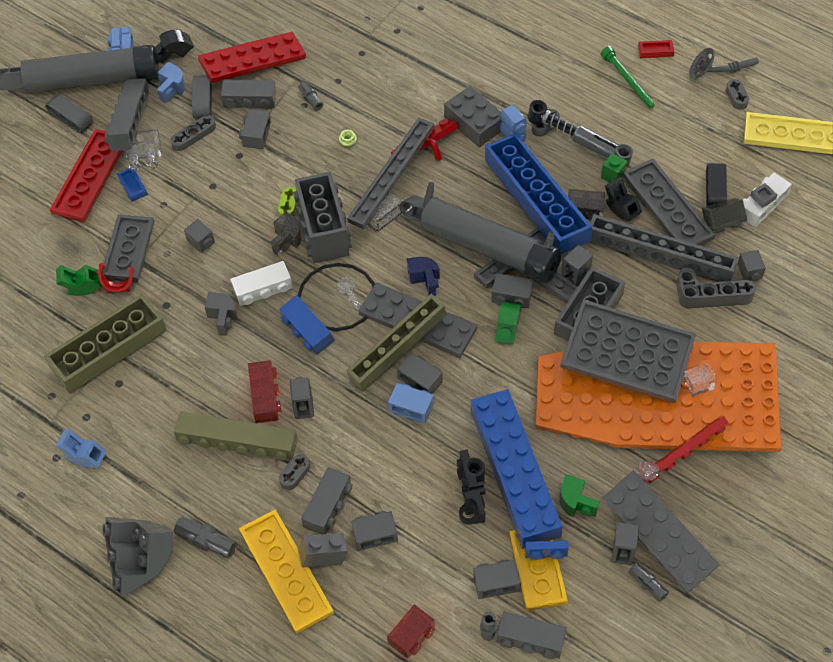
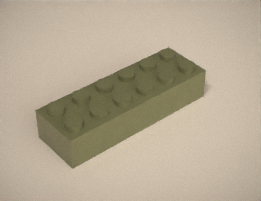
[44,294,167,394]

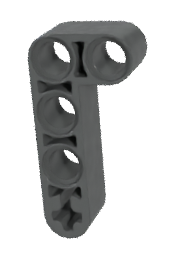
[676,268,756,308]

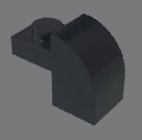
[155,30,194,64]
[605,177,642,221]

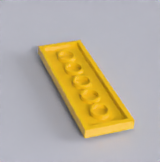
[239,509,334,634]

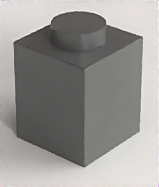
[184,219,215,252]
[737,250,766,281]

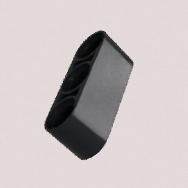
[706,163,727,209]

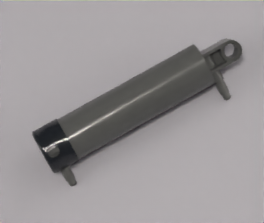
[0,44,159,93]
[399,182,562,283]

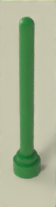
[600,46,655,108]

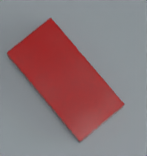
[638,40,675,59]

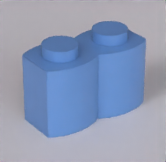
[500,105,527,142]

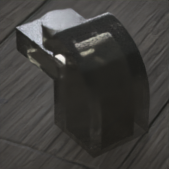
[271,211,301,256]

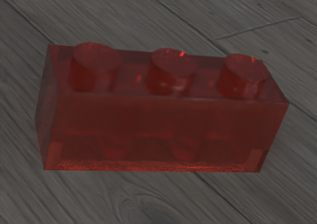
[248,360,282,423]

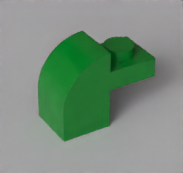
[56,265,101,296]
[495,301,522,344]
[560,474,600,517]

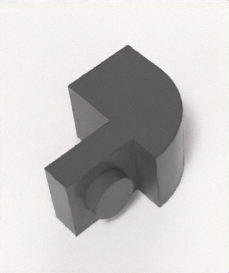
[205,292,237,336]

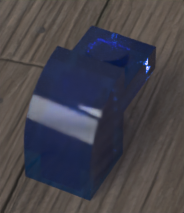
[407,257,440,296]

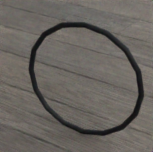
[297,263,375,331]

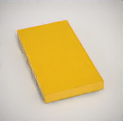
[509,530,568,611]

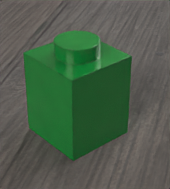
[601,153,627,183]

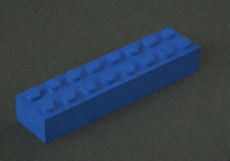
[485,133,592,254]
[471,389,563,549]

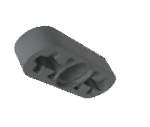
[171,115,216,151]

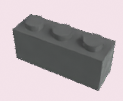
[221,80,276,108]
[301,467,353,535]
[497,611,567,659]

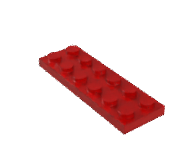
[198,31,306,83]
[50,128,123,222]

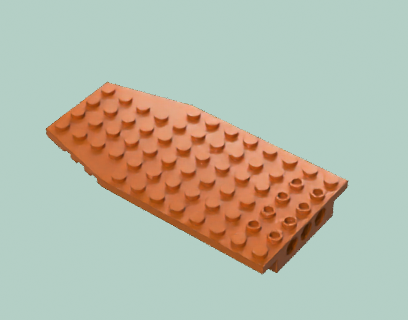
[536,342,781,452]

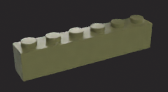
[346,293,447,392]
[174,411,298,460]

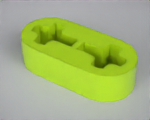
[278,187,296,220]

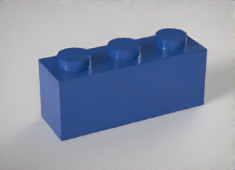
[279,295,335,355]

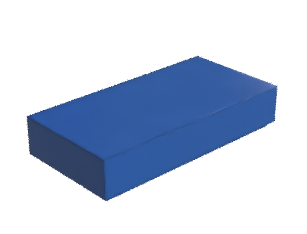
[116,167,148,202]

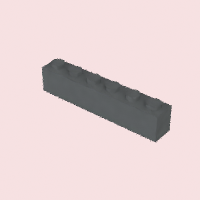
[105,79,149,150]

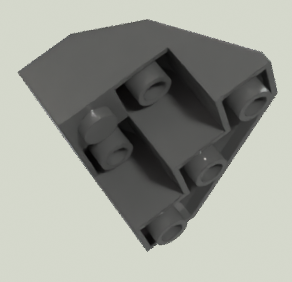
[102,517,174,596]

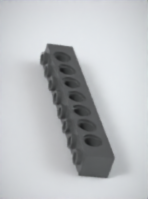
[590,214,739,282]

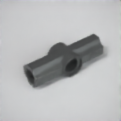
[173,516,237,559]

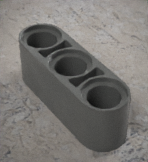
[192,75,212,118]
[45,94,93,133]

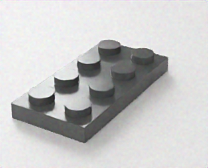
[102,214,155,282]

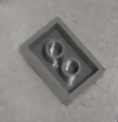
[444,86,502,148]

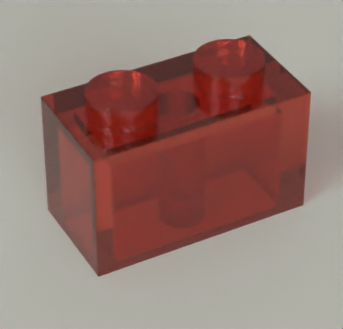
[387,604,435,659]

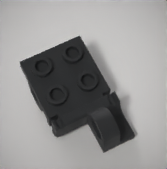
[457,449,486,525]

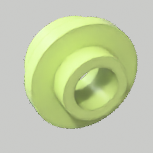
[339,130,357,146]

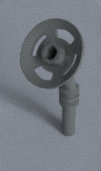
[689,48,759,79]

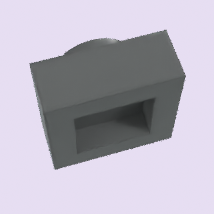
[750,183,778,208]

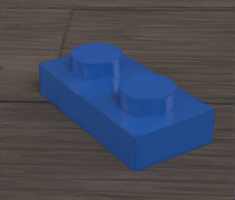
[525,541,569,560]

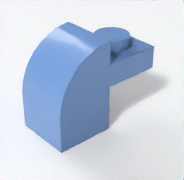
[157,62,185,103]
[56,429,107,468]

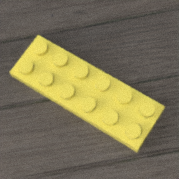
[743,112,833,154]

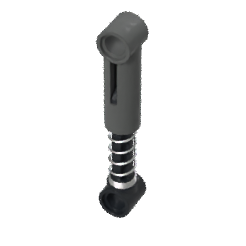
[527,100,633,168]

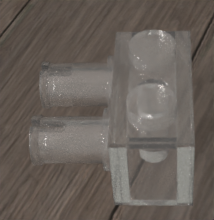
[123,129,162,171]

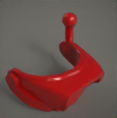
[97,263,134,293]

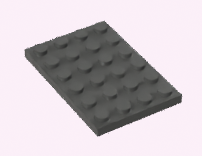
[560,299,696,403]

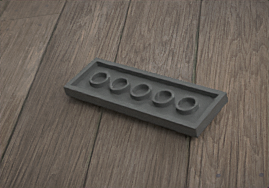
[622,158,715,246]
[358,282,477,358]
[603,470,720,593]

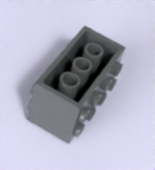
[293,172,352,264]

